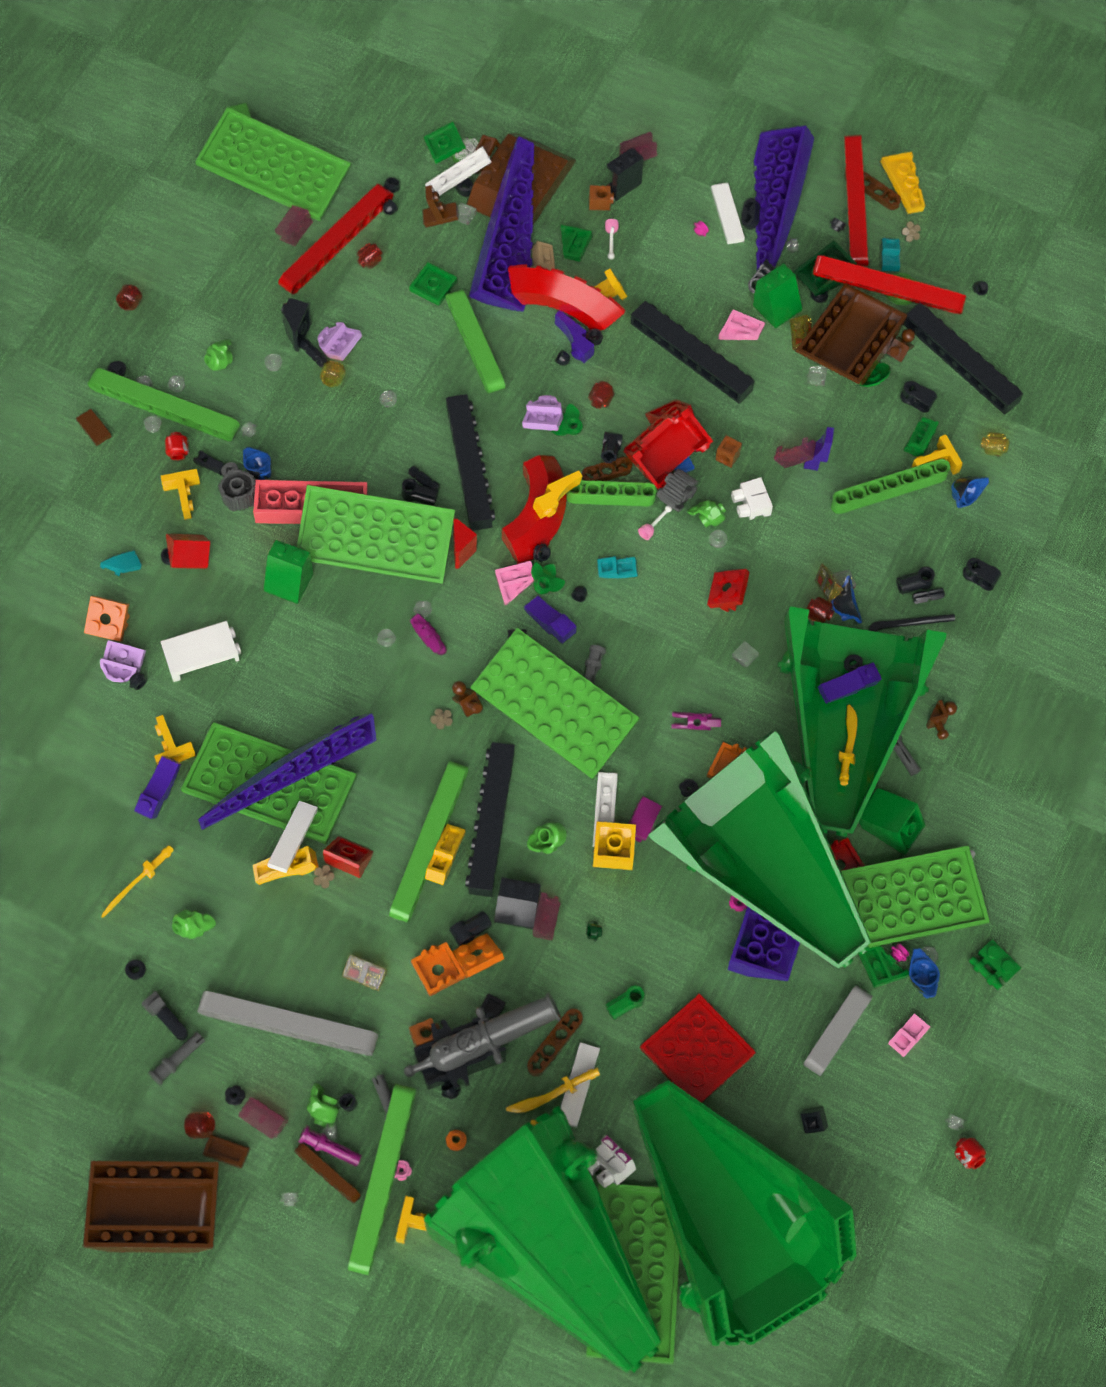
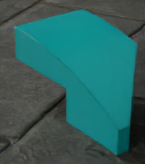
[100,551,142,576]

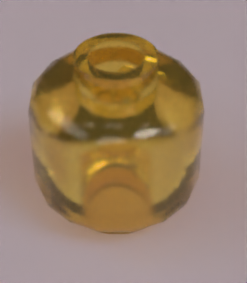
[320,361,346,387]
[981,432,1009,457]

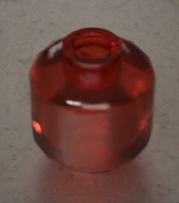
[357,243,383,269]
[116,284,142,311]
[588,381,615,409]
[807,596,835,623]
[184,1111,216,1139]

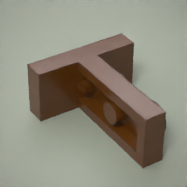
[423,185,459,227]

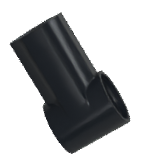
[601,432,623,463]
[401,478,439,506]
[896,567,935,595]
[449,911,492,946]

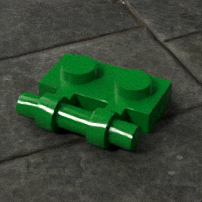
[968,939,1021,991]

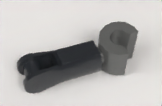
[193,451,238,477]
[141,991,188,1041]

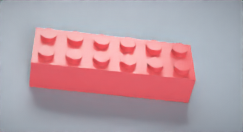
[253,480,368,524]

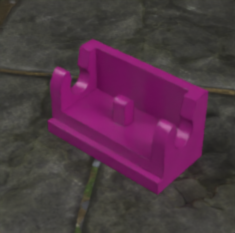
[628,796,662,843]

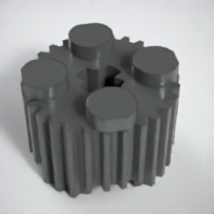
[218,468,256,512]
[657,468,698,512]

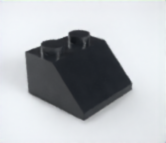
[281,297,312,352]
[494,877,541,929]

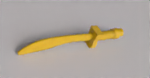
[839,705,858,786]
[101,845,174,918]
[505,1067,600,1113]

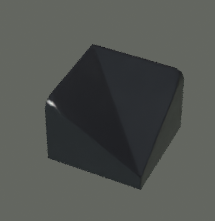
[800,1107,828,1134]

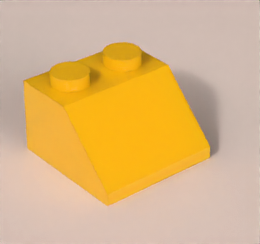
[593,821,636,870]

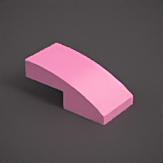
[888,1014,930,1057]

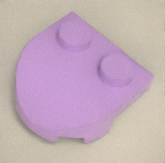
[318,322,362,361]
[522,395,563,431]
[100,640,146,683]

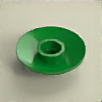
[858,363,891,387]

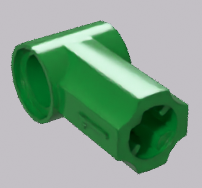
[605,986,645,1020]

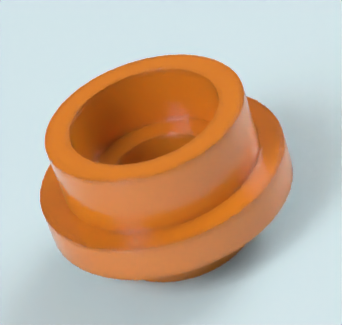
[446,1130,467,1151]

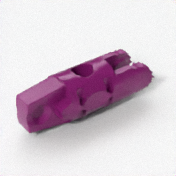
[410,613,447,655]
[671,712,722,731]

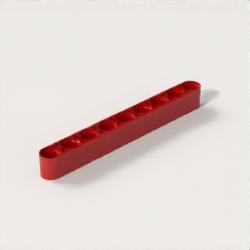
[844,135,869,266]
[278,184,394,295]
[813,256,966,314]

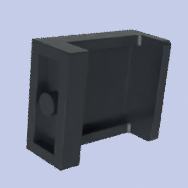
[606,147,644,201]

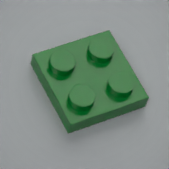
[423,121,466,164]
[409,262,458,306]

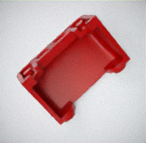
[624,404,713,489]

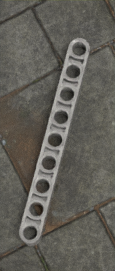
[197,991,378,1056]

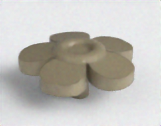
[901,222,921,242]
[431,709,453,730]
[313,865,334,888]

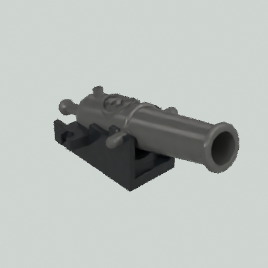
[404,992,561,1090]

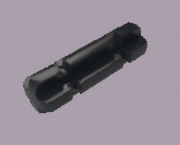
[300,339,328,368]
[408,466,440,490]

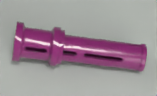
[298,1125,362,1167]

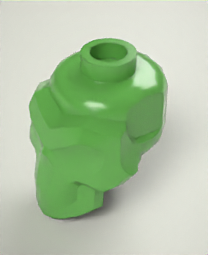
[204,339,233,371]
[687,500,727,528]
[527,822,567,854]
[172,909,216,939]
[307,1082,339,1127]

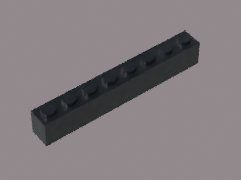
[630,301,755,404]
[903,303,1023,415]
[446,394,495,531]
[465,742,515,897]

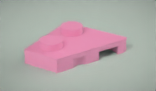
[719,310,765,340]
[495,561,534,606]

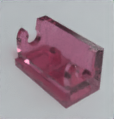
[619,132,657,161]
[275,205,313,247]
[774,437,816,468]
[533,892,561,941]
[238,1097,288,1139]

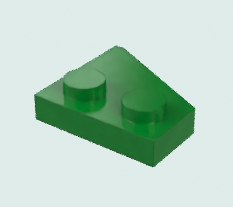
[560,224,593,262]
[858,946,909,988]

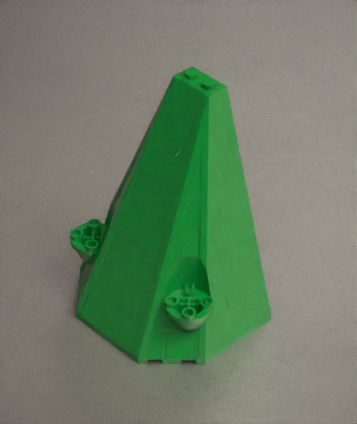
[777,606,947,837]
[648,727,871,969]
[633,1080,857,1346]
[423,1106,662,1374]

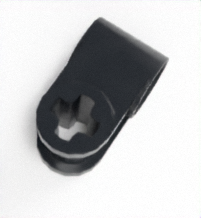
[748,259,776,293]
[900,381,937,413]
[963,558,1001,591]

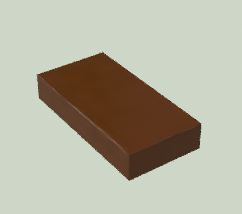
[76,409,111,446]
[202,1134,250,1169]

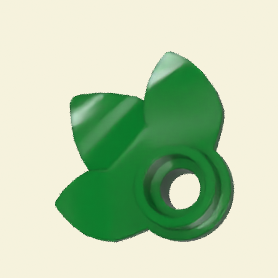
[551,403,583,436]
[531,562,565,595]

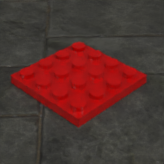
[640,994,756,1103]

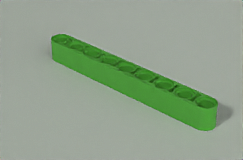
[87,368,240,441]
[389,761,469,923]
[348,1084,416,1275]

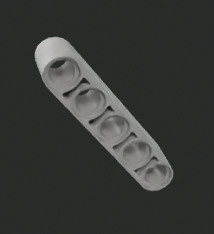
[803,985,873,1077]

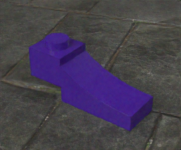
[555,310,594,364]
[801,427,834,471]
[524,595,577,644]
[818,662,882,704]
[134,756,181,819]

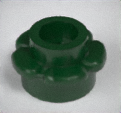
[586,921,602,941]

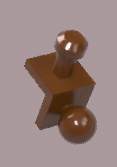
[886,329,915,363]
[452,681,483,718]
[926,700,957,740]

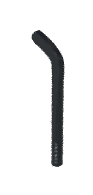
[868,614,955,632]

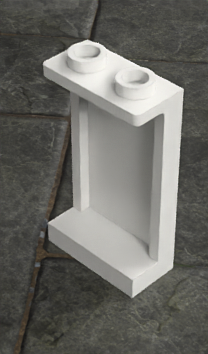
[160,621,241,682]

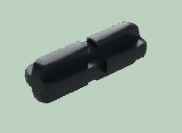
[912,587,945,604]

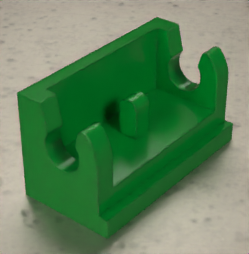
[904,417,939,457]

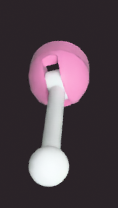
[605,219,619,260]
[638,505,672,540]

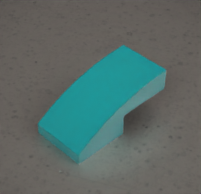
[881,238,900,272]
[597,556,638,578]

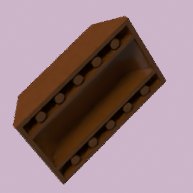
[467,133,576,225]
[796,283,907,385]
[83,1161,219,1253]

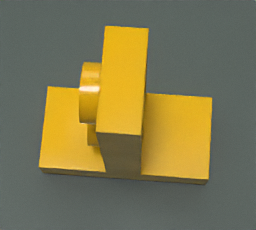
[594,269,628,300]
[911,434,963,475]
[160,469,200,520]
[154,715,196,766]
[396,1196,427,1244]

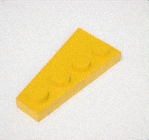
[880,152,925,214]

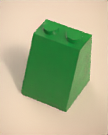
[753,263,802,329]
[264,540,314,604]
[859,788,926,855]

